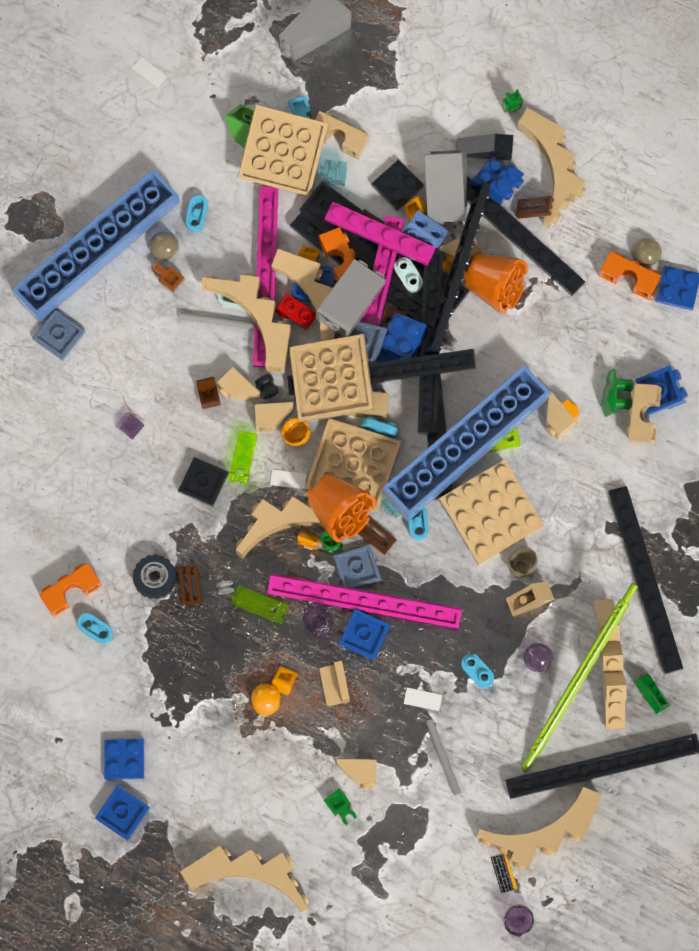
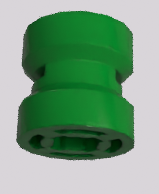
[321,531,341,552]

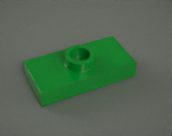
[634,673,670,714]

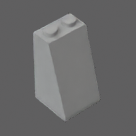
[279,0,351,61]
[424,150,467,225]
[315,259,386,337]

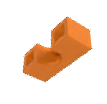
[319,227,356,282]
[599,251,661,301]
[39,563,102,618]

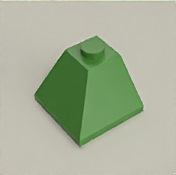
[225,104,254,148]

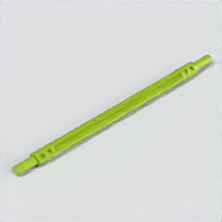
[521,583,638,772]

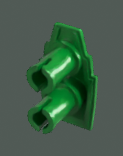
[601,369,633,417]

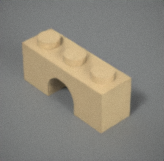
[315,111,369,160]
[627,384,662,445]

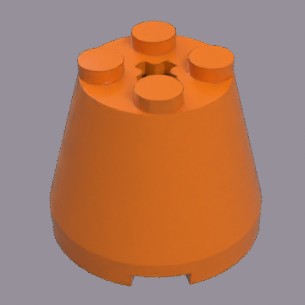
[463,253,528,314]
[306,474,376,542]

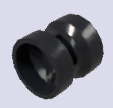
[255,374,280,400]

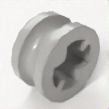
[442,336,457,351]
[216,581,235,595]

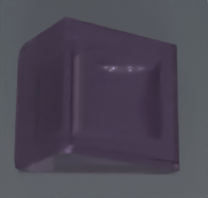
[115,412,144,440]

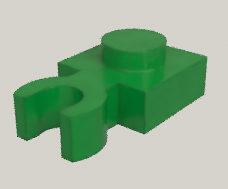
[502,89,523,113]
[323,788,357,826]

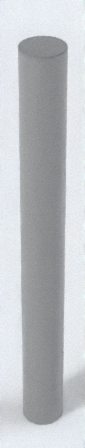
[180,312,255,330]
[425,719,461,796]

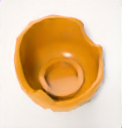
[281,418,311,447]
[251,683,281,716]

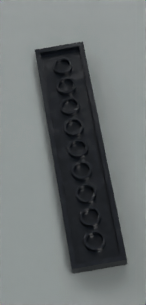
[299,181,470,313]

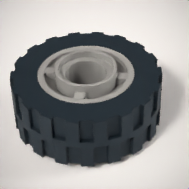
[133,554,176,599]

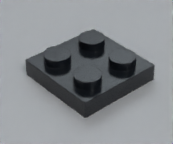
[371,159,424,211]
[178,457,229,507]

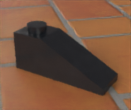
[456,134,514,161]

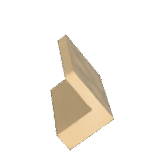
[319,661,350,706]

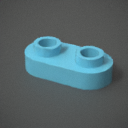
[185,195,208,233]
[360,416,399,438]
[408,507,429,541]
[77,613,113,644]
[461,654,494,689]

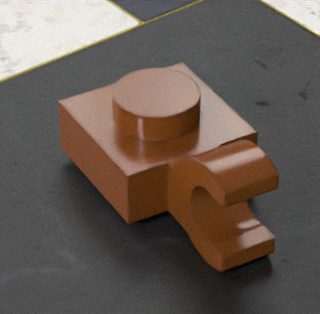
[152,262,185,293]

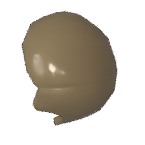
[149,231,179,260]
[631,238,662,266]
[507,547,538,577]

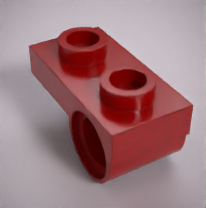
[275,293,316,330]

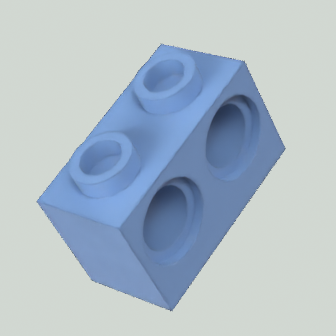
[403,210,449,251]

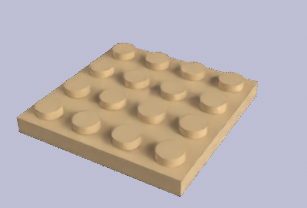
[237,105,328,196]
[289,334,374,423]
[305,418,401,513]
[439,459,544,565]

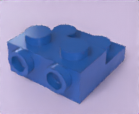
[471,157,524,205]
[635,365,688,415]

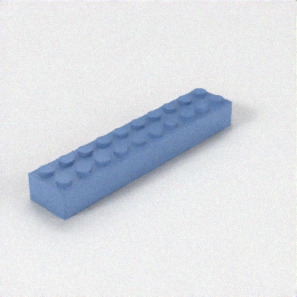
[12,169,180,322]
[382,365,551,521]

